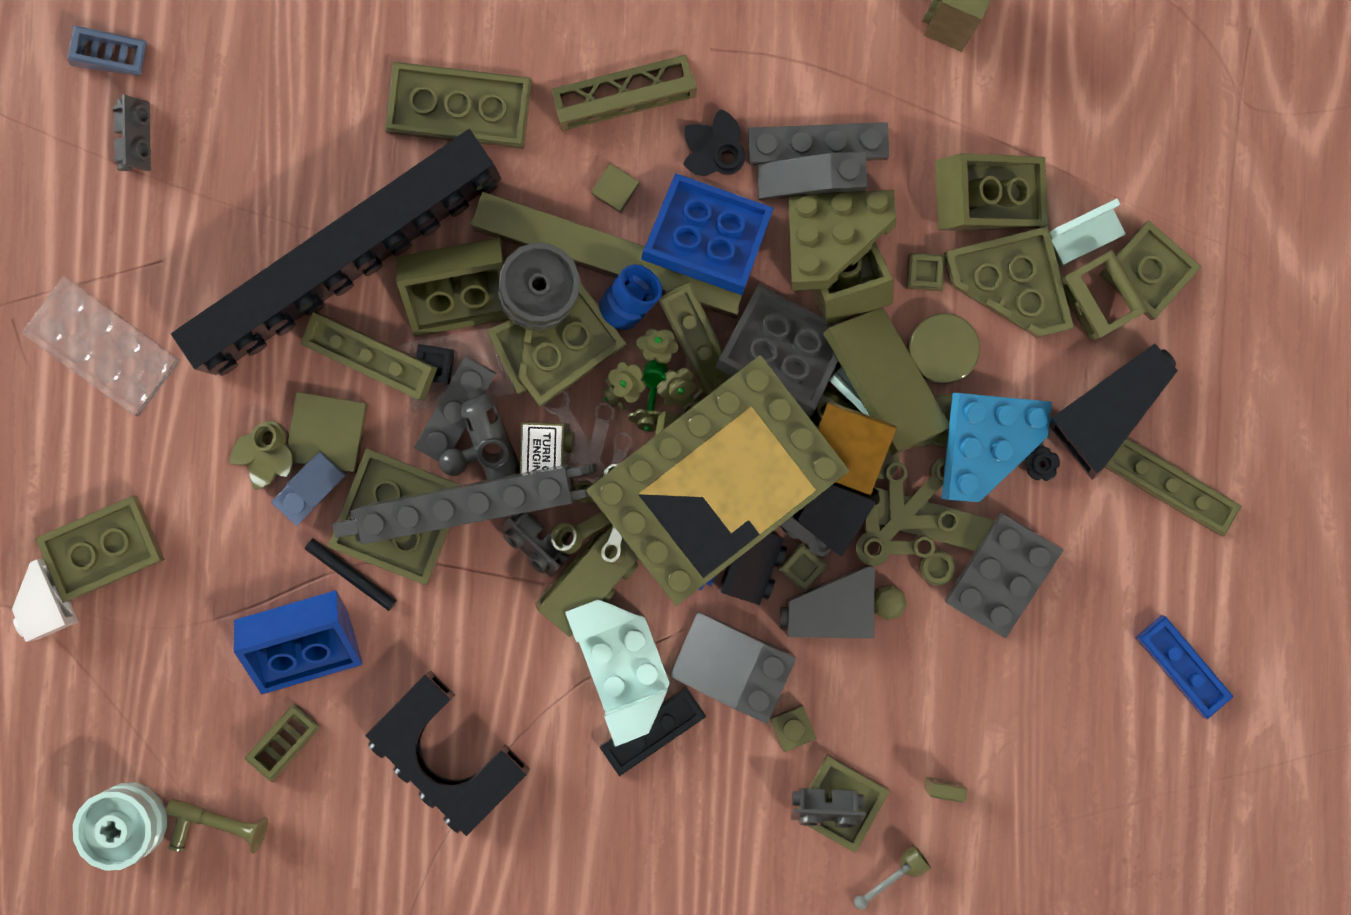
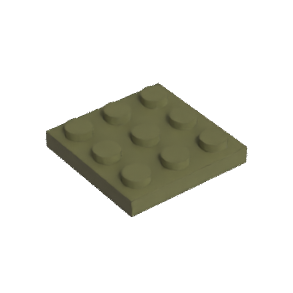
[328,448,461,585]

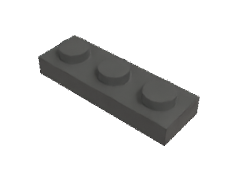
[414,355,497,461]

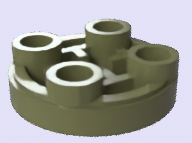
[908,313,980,384]

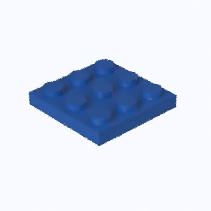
[641,173,774,295]

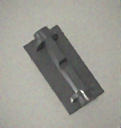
[113,94,151,171]
[500,512,570,577]
[791,788,866,828]

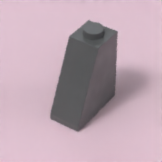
[779,565,875,638]

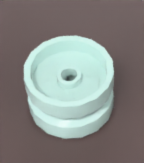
[72,782,168,871]

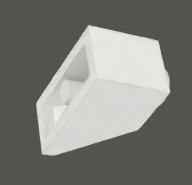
[12,559,79,642]

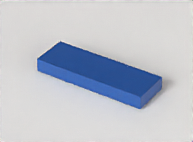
[1135,615,1234,719]

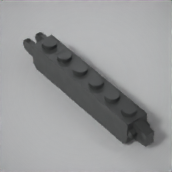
[332,463,598,544]

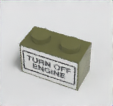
[520,421,575,479]

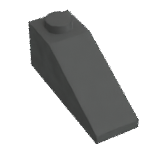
[757,152,867,199]

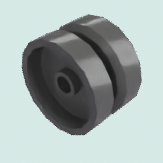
[498,243,580,331]

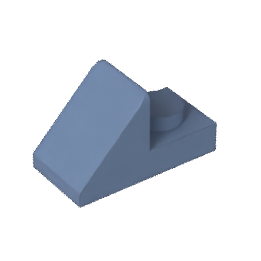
[271,451,347,526]

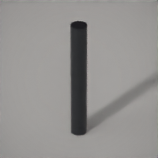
[305,538,398,611]

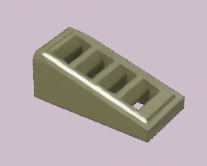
[244,704,320,783]

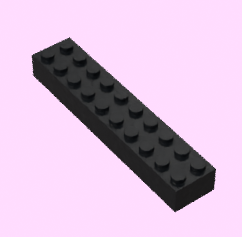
[171,129,502,376]

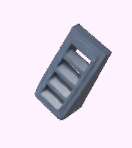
[68,25,147,76]

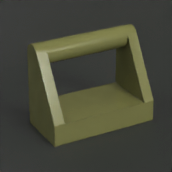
[1061,250,1147,341]

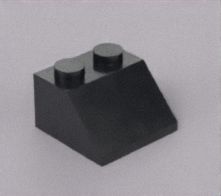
[719,533,787,605]

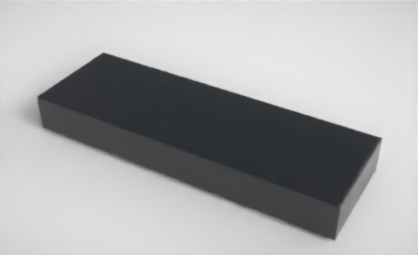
[599,686,706,777]

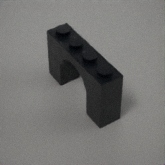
[365,671,530,836]

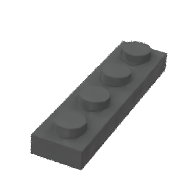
[748,122,889,165]

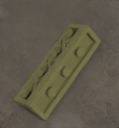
[551,55,697,131]

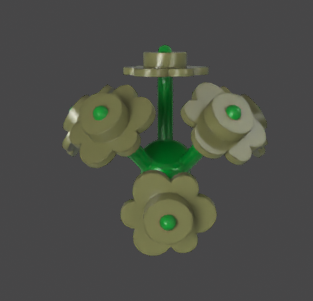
[603,329,703,432]

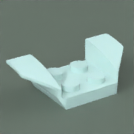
[565,599,670,747]

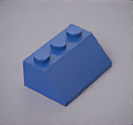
[234,590,362,695]

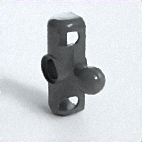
[439,394,520,480]

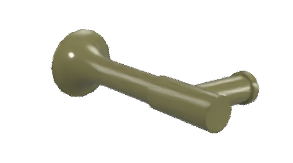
[166,799,268,853]

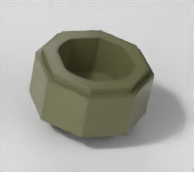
[874,585,907,620]

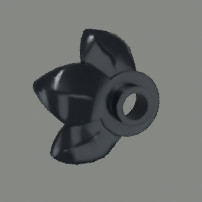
[683,109,745,176]

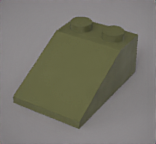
[935,153,1048,231]
[812,242,893,325]

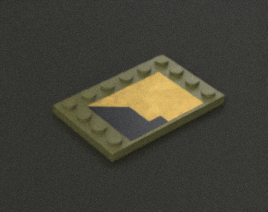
[586,355,850,606]

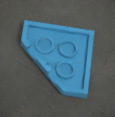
[942,393,1052,502]

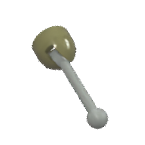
[854,845,931,910]

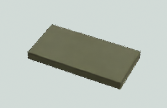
[385,62,532,149]
[823,307,949,456]

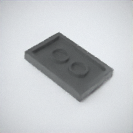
[944,512,1064,638]

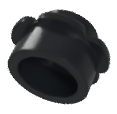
[1025,447,1060,481]

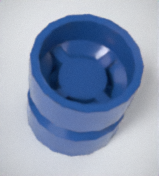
[599,264,662,330]

